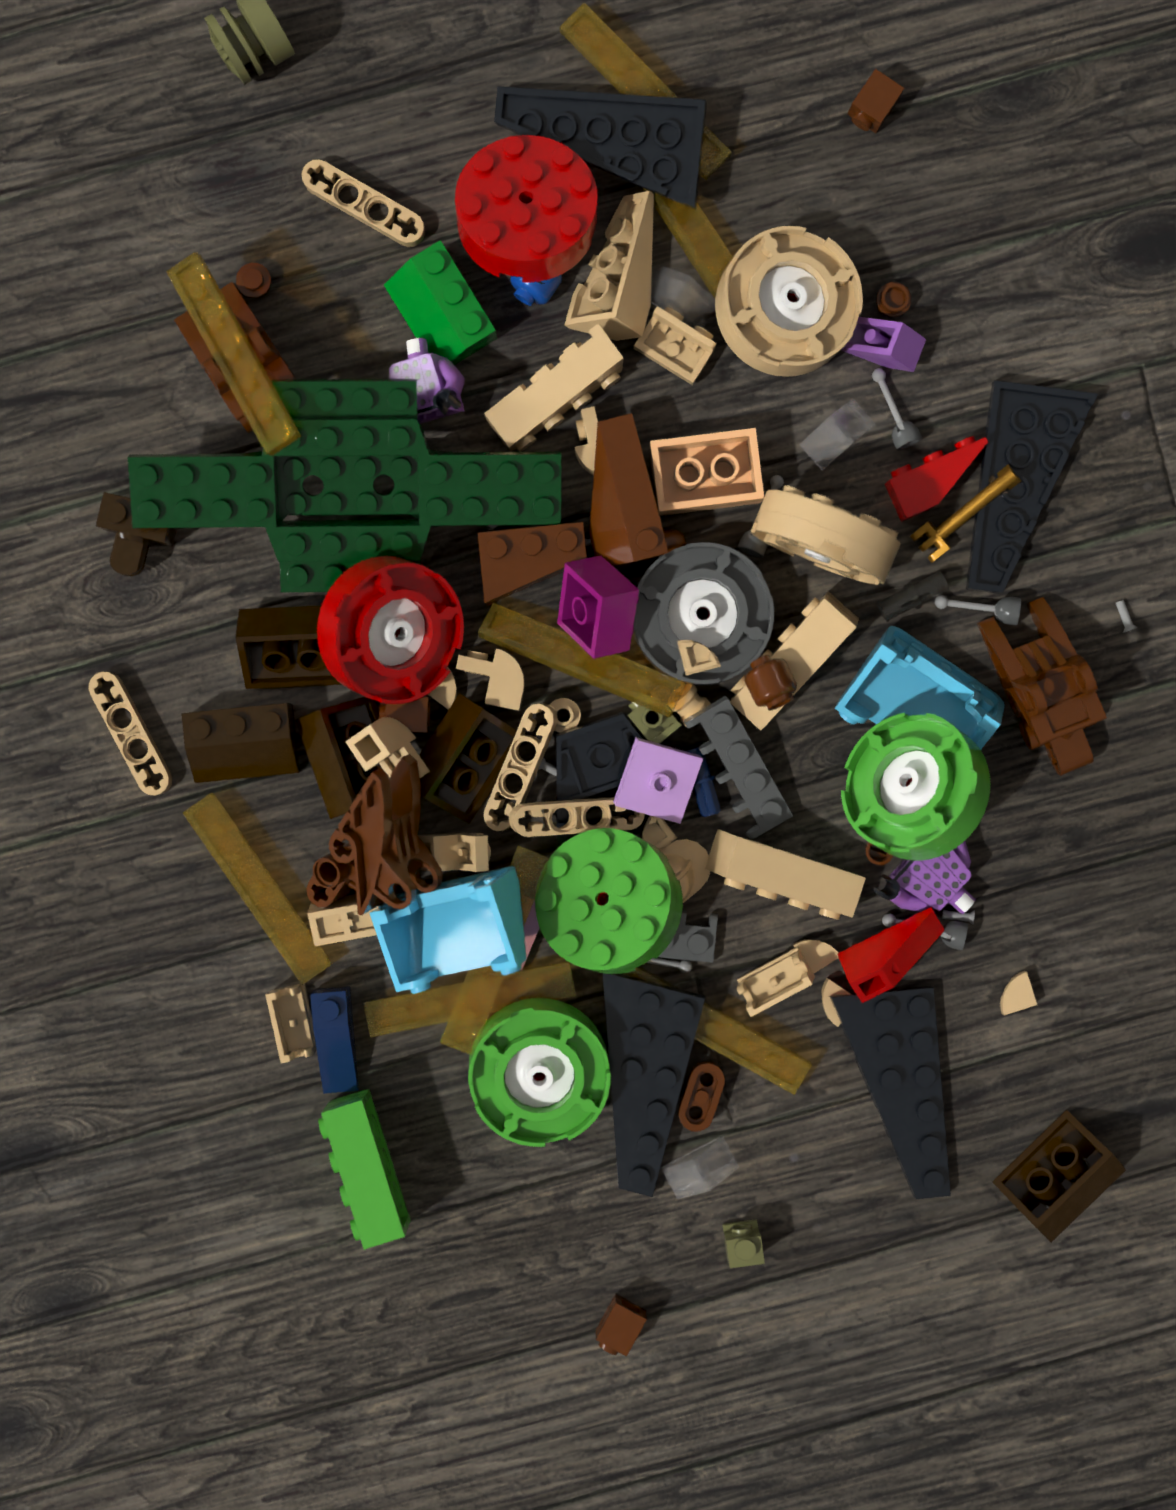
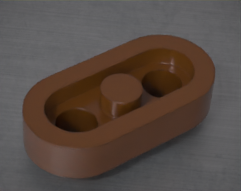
[678,1061,725,1132]

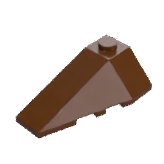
[589,413,668,566]

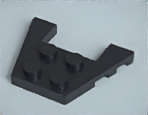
[556,712,643,844]

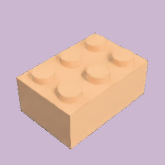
[649,428,764,516]

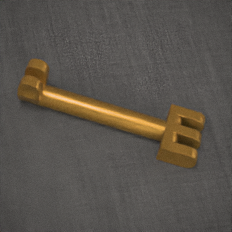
[909,464,1022,563]

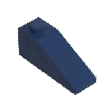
[310,986,359,1094]

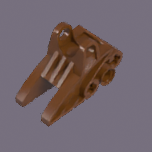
[174,282,296,433]
[977,597,1107,776]
[307,754,443,915]

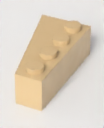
[484,323,624,452]
[730,591,859,730]
[705,829,866,920]

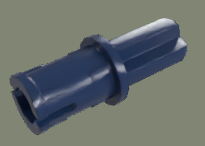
[686,747,721,817]

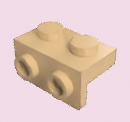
[634,306,716,385]

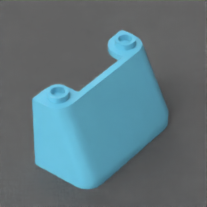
[835,626,1005,750]
[369,866,527,994]

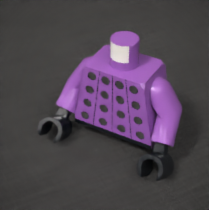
[388,338,465,423]
[873,841,976,914]

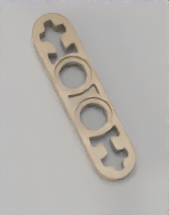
[302,159,425,247]
[88,672,172,796]
[484,703,558,831]
[509,797,645,837]

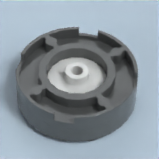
[634,542,774,685]

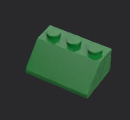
[384,240,498,365]

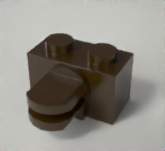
[96,492,177,577]

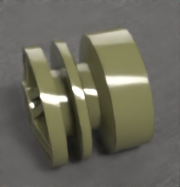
[204,0,295,85]

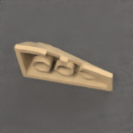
[565,191,654,341]

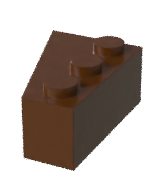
[478,522,588,606]

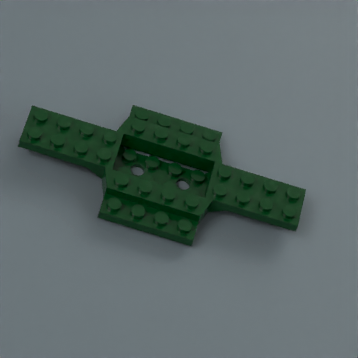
[128,379,561,593]

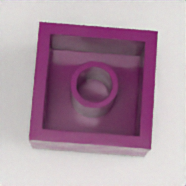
[557,555,639,659]

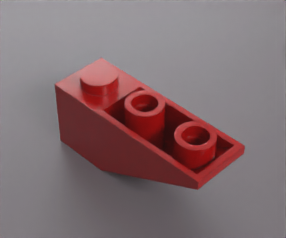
[884,436,988,522]
[837,907,945,1003]

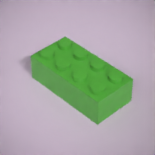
[318,1089,411,1249]

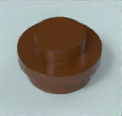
[236,263,271,299]
[876,282,912,318]

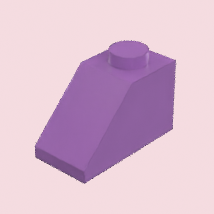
[841,317,926,372]

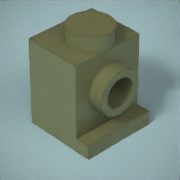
[627,693,682,744]
[722,1219,765,1268]

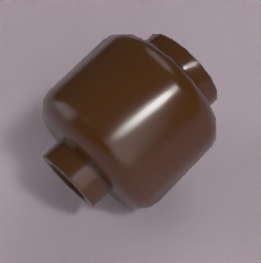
[744,655,797,711]

